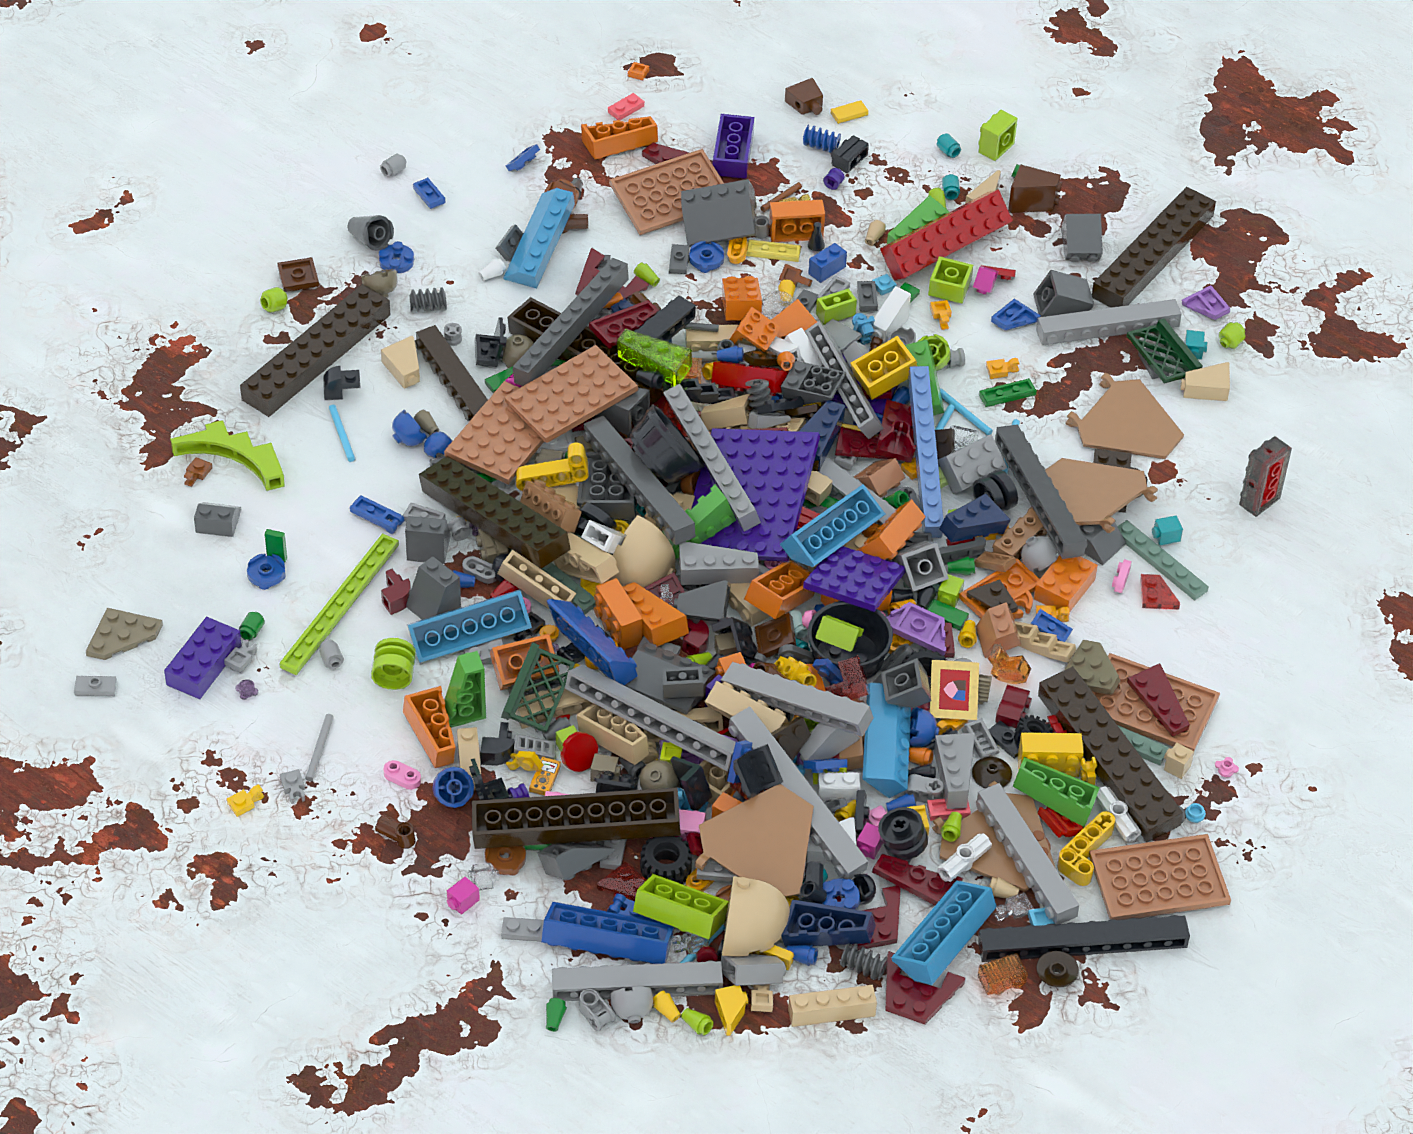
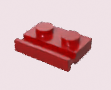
[1038,807,1083,838]

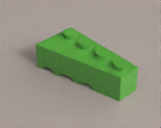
[887,195,949,244]
[905,339,945,416]
[662,484,736,560]
[444,651,486,728]
[1013,757,1100,827]

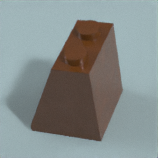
[1008,165,1062,213]

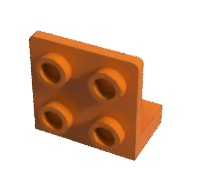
[729,307,781,352]

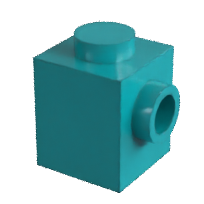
[1184,330,1208,360]
[1152,515,1183,545]

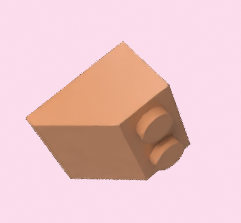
[853,458,906,498]
[976,602,1022,658]

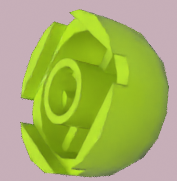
[917,334,951,371]

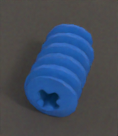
[803,124,841,153]

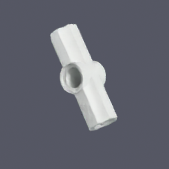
[1096,786,1141,842]
[937,833,992,882]

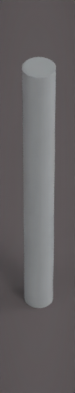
[305,714,333,781]

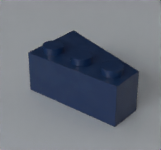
[939,494,1011,542]

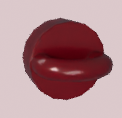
[696,946,717,962]

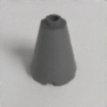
[347,215,394,251]

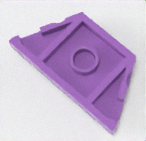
[886,602,946,656]

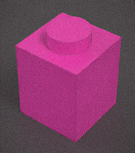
[973,266,999,295]
[856,823,883,860]
[447,877,480,915]

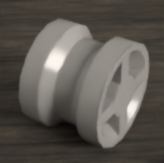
[444,323,462,346]
[948,348,965,367]
[448,517,471,541]

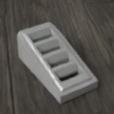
[748,412,791,429]
[962,718,1000,759]
[514,734,556,760]

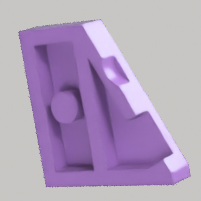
[1182,285,1230,320]

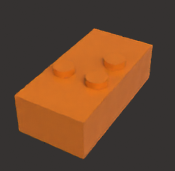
[744,559,815,619]

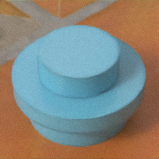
[1185,803,1206,823]

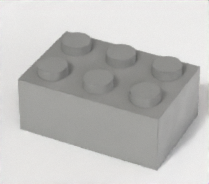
[938,434,1007,494]

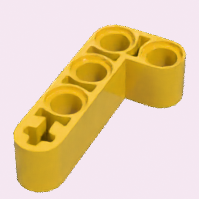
[516,443,589,491]
[1057,811,1115,886]

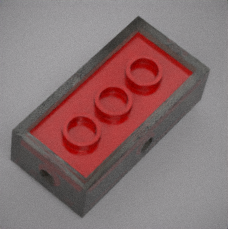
[1239,436,1292,517]

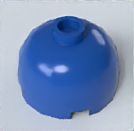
[392,409,427,447]
[909,707,939,748]
[432,767,474,808]

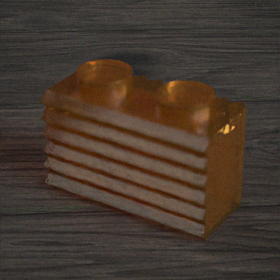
[977,953,1028,995]

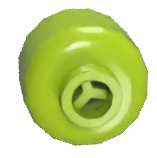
[260,287,288,312]
[1218,322,1245,349]

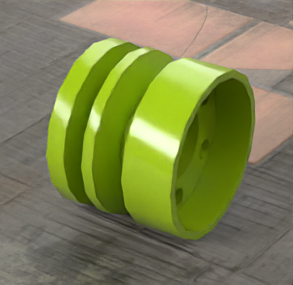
[371,638,416,690]

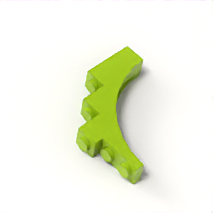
[170,420,285,491]

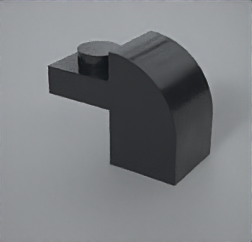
[323,366,361,400]
[480,722,515,766]

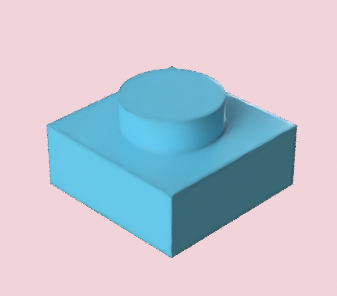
[872,274,897,296]
[1028,908,1054,926]

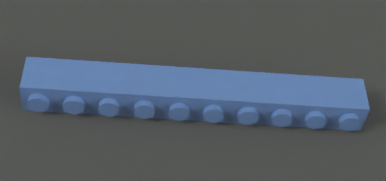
[908,366,943,538]

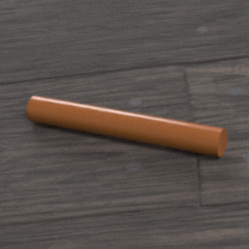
[760,182,802,212]

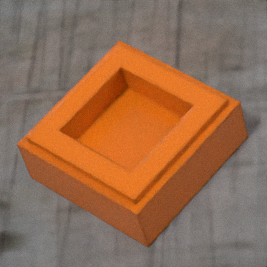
[628,62,649,81]

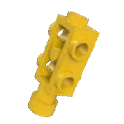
[774,656,817,687]

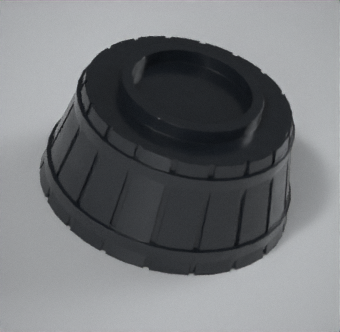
[629,404,705,485]
[808,601,893,684]

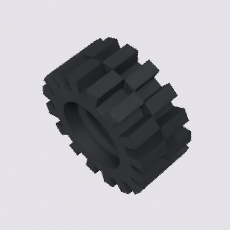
[1014,715,1053,744]

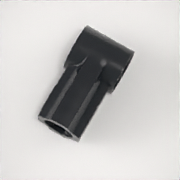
[800,861,827,904]

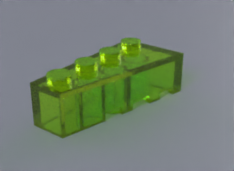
[617,329,692,387]

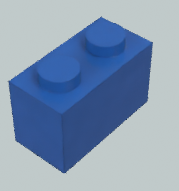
[808,243,847,283]

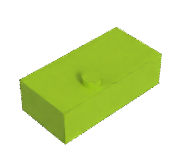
[633,874,729,939]

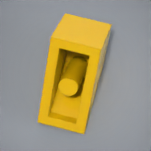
[715,985,748,1036]

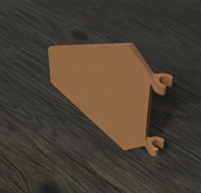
[1065,373,1184,459]
[1045,458,1158,533]
[932,781,1056,892]
[695,784,814,897]

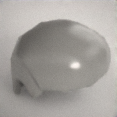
[888,327,916,345]

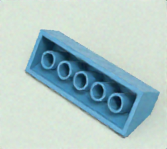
[503,188,575,289]
[780,484,886,567]
[407,590,532,663]
[862,683,911,798]
[891,881,997,985]

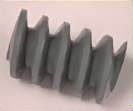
[409,287,447,312]
[745,379,772,412]
[840,943,888,980]

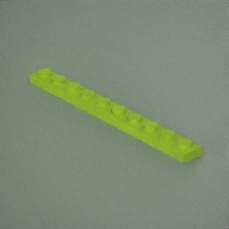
[279,533,399,675]

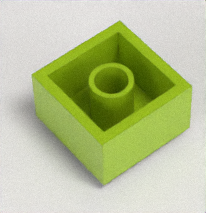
[978,109,1018,161]
[928,256,973,304]

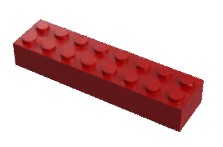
[880,189,1013,281]

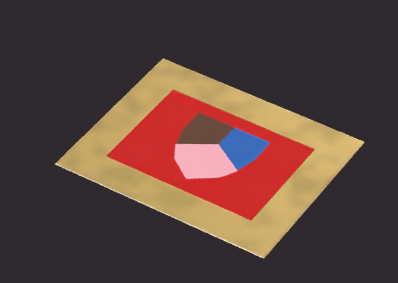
[930,660,979,720]

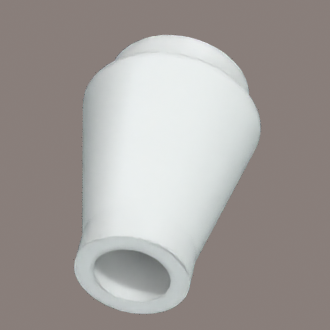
[479,258,506,281]

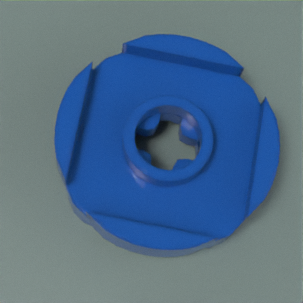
[379,241,414,273]
[689,241,724,273]
[247,553,286,590]
[823,878,860,909]

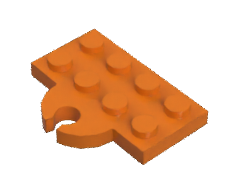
[959,559,1040,619]

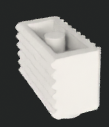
[817,772,860,802]

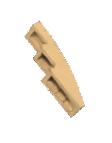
[1015,621,1076,663]

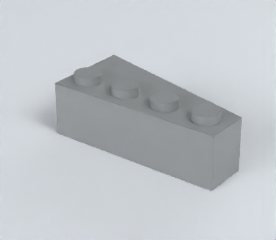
[679,542,759,585]
[934,733,975,809]

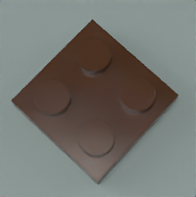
[277,257,319,292]
[755,613,797,658]

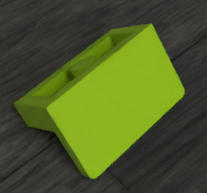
[816,615,864,651]

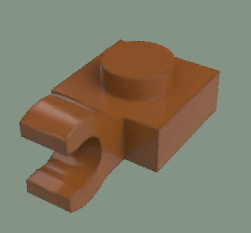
[779,264,813,287]
[184,457,212,487]

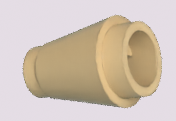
[865,220,886,246]
[988,877,1019,900]

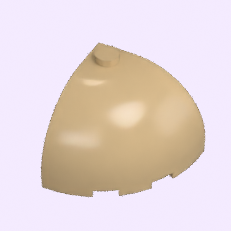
[605,515,676,588]
[722,876,790,956]

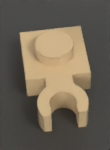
[751,984,773,1012]

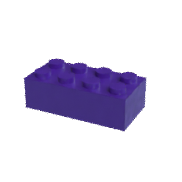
[713,114,755,178]
[164,616,242,699]

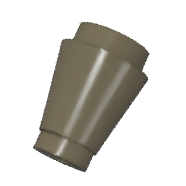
[414,409,440,435]

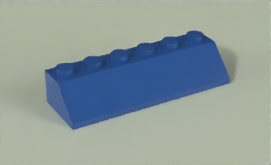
[547,599,638,685]
[541,902,674,964]

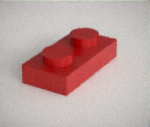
[981,265,1016,280]

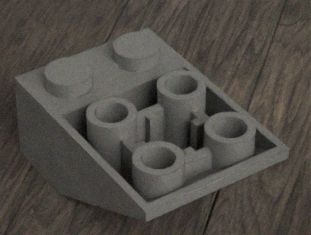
[781,361,846,405]
[537,843,615,880]

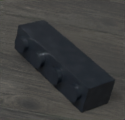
[632,295,696,357]

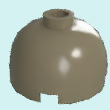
[361,269,398,297]
[501,335,534,368]
[639,760,680,790]

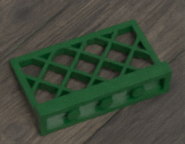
[1126,318,1203,384]
[501,642,575,733]

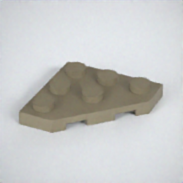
[86,608,163,660]
[1064,640,1120,695]

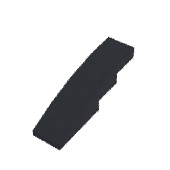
[662,378,736,404]

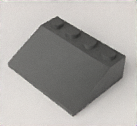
[681,179,756,247]
[577,452,639,520]
[624,642,716,714]

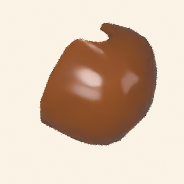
[680,471,700,495]

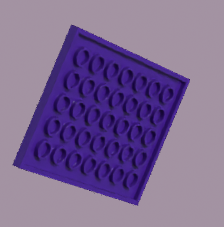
[692,428,820,562]

